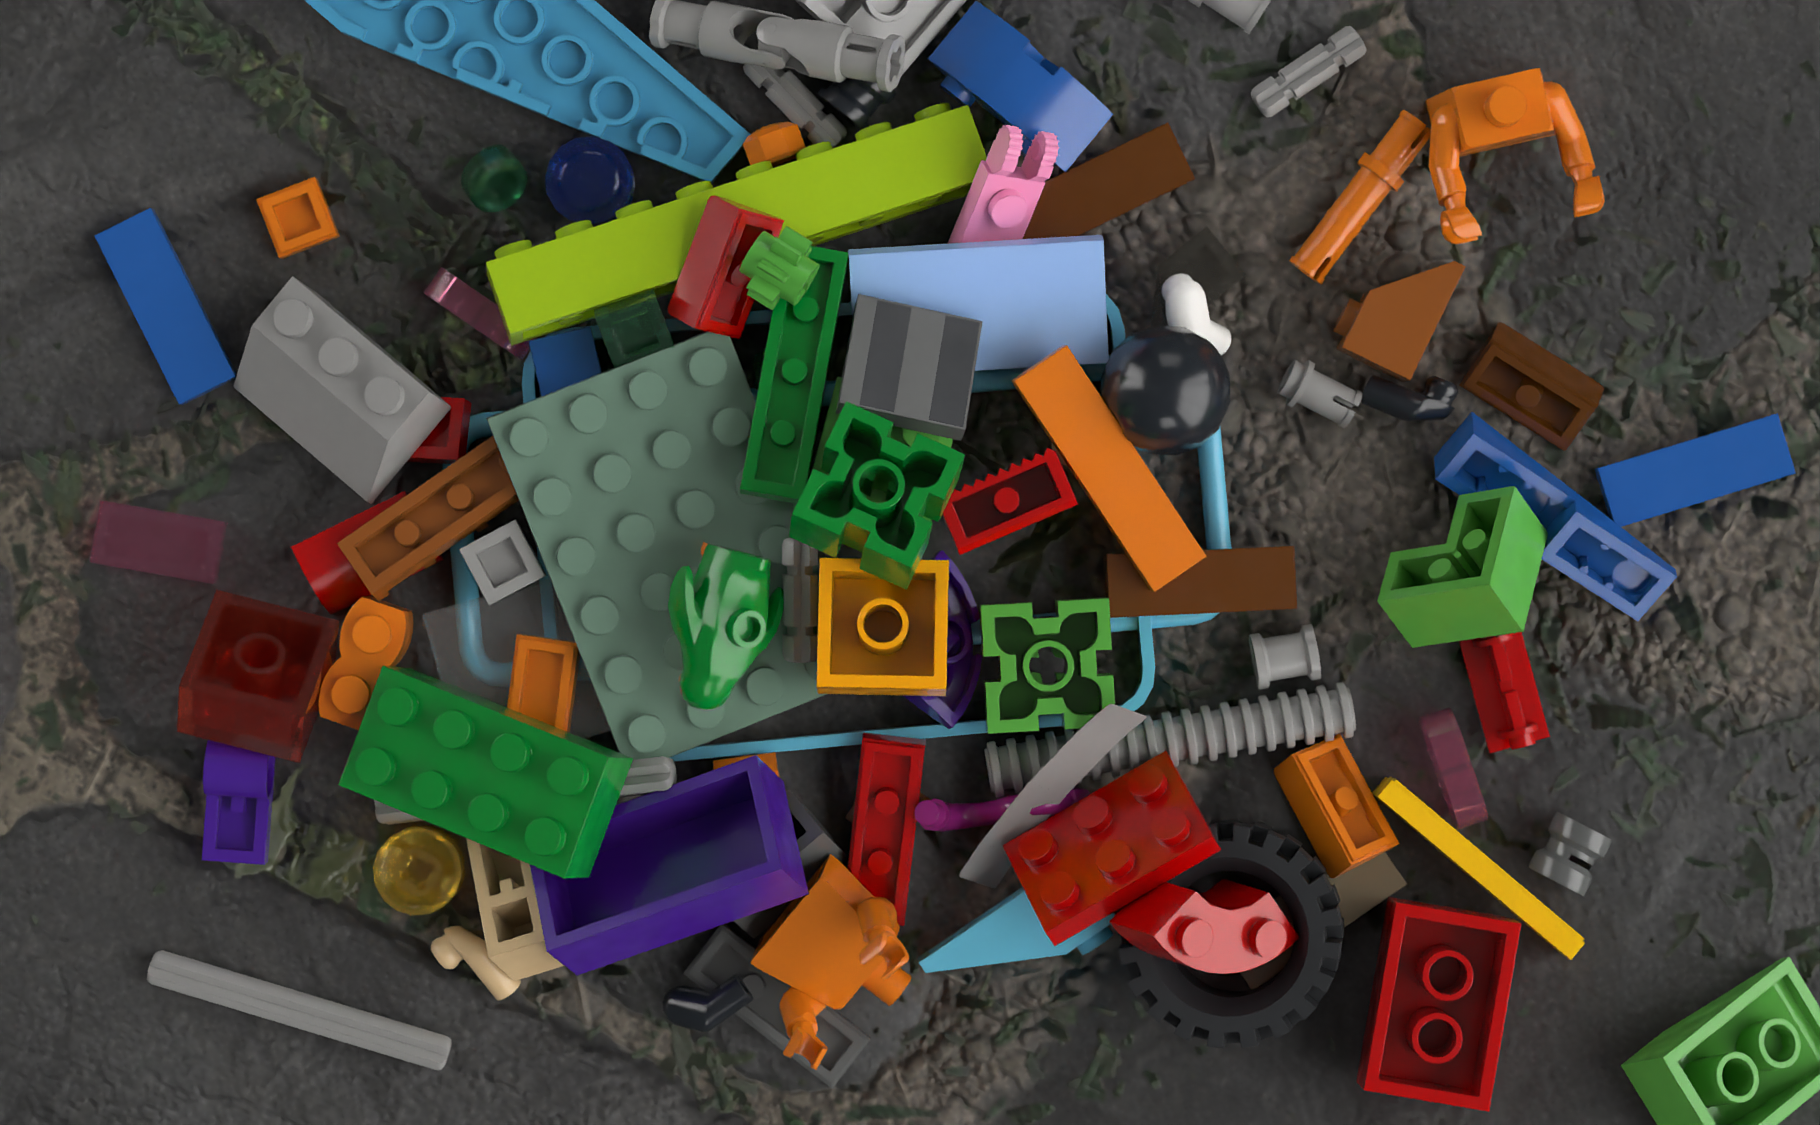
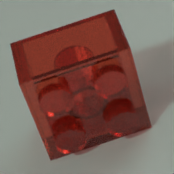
[177,590,339,763]

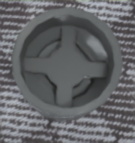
[1528,811,1613,896]

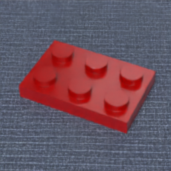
[1002,750,1221,946]

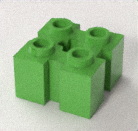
[979,597,1115,734]

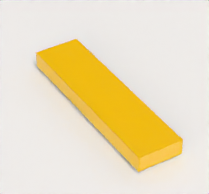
[1372,777,1585,960]

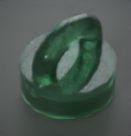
[461,144,527,212]

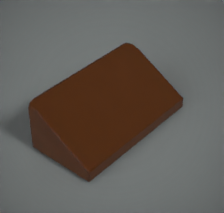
[1459,322,1604,451]

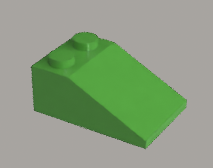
[1621,957,1820,1125]

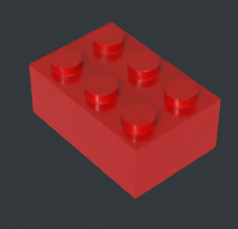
[1356,897,1521,1112]

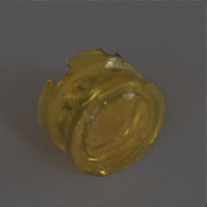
[373,825,466,916]

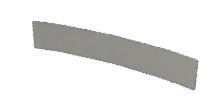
[959,703,1147,888]

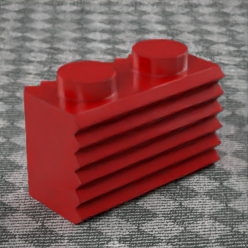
[942,448,1078,555]

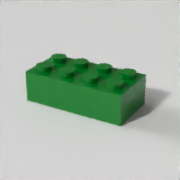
[338,666,633,879]

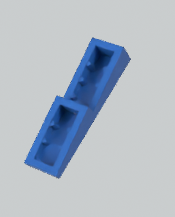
[1434,412,1677,621]

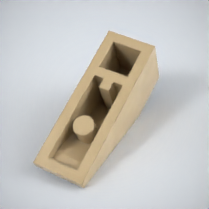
[466,838,564,981]

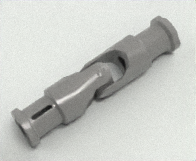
[649,0,905,92]

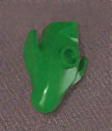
[668,542,784,710]

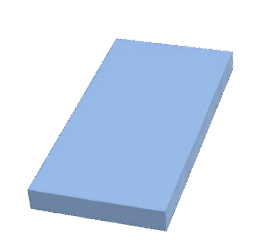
[848,235,1109,371]

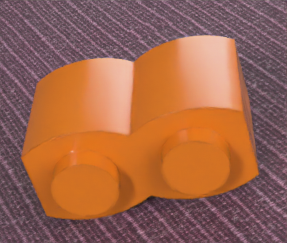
[318,596,414,730]

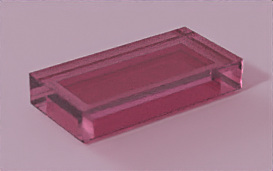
[90,500,227,584]

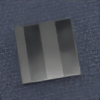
[836,294,983,441]

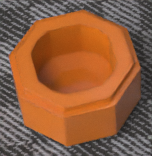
[743,122,806,167]

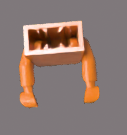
[1425,68,1605,244]
[750,854,912,1070]

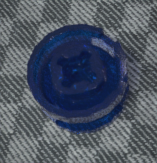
[545,136,636,227]

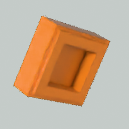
[256,177,340,259]

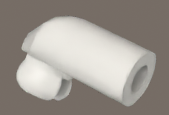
[1162,273,1231,355]

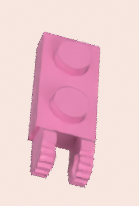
[948,125,1059,244]

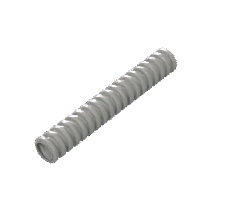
[984,682,1356,798]

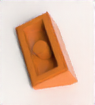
[1274,734,1400,878]

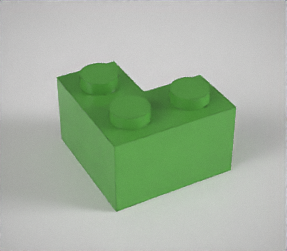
[1377,486,1548,648]

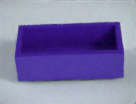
[530,755,809,976]

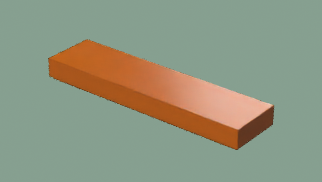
[1011,345,1207,592]

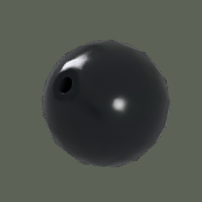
[1100,326,1230,455]

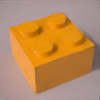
[817,558,949,696]

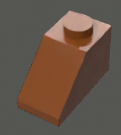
[1333,261,1466,383]

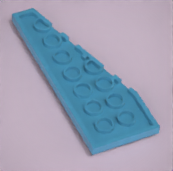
[304,0,751,183]

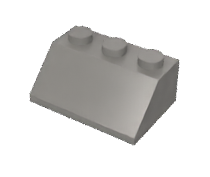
[233,276,451,504]

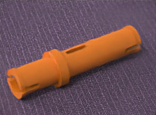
[1289,110,1431,285]

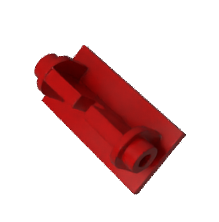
[1459,632,1550,753]

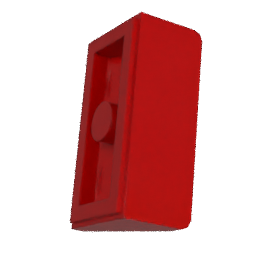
[668,195,785,339]

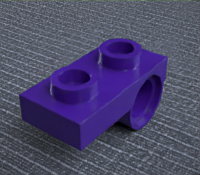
[202,734,277,865]

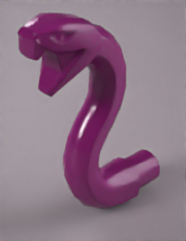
[915,787,1090,831]

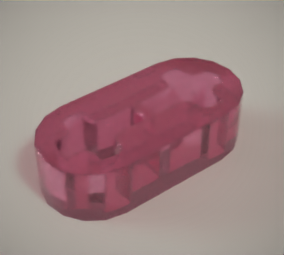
[423,267,538,360]
[1419,707,1488,830]

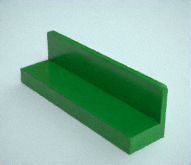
[740,246,848,511]

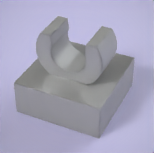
[459,519,547,605]

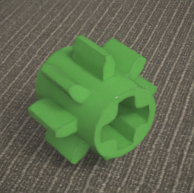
[739,226,820,310]

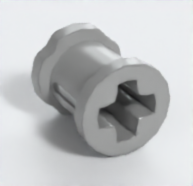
[1249,624,1321,690]

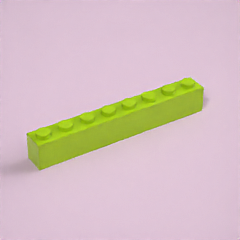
[486,103,987,346]

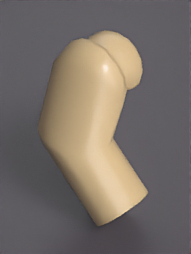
[431,926,521,1000]

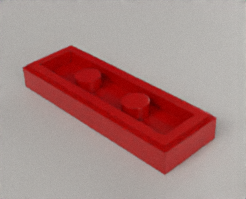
[848,732,926,926]

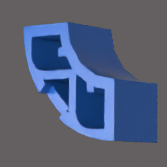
[928,1,1113,172]

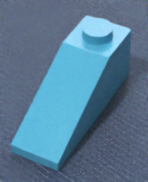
[918,887,1115,973]

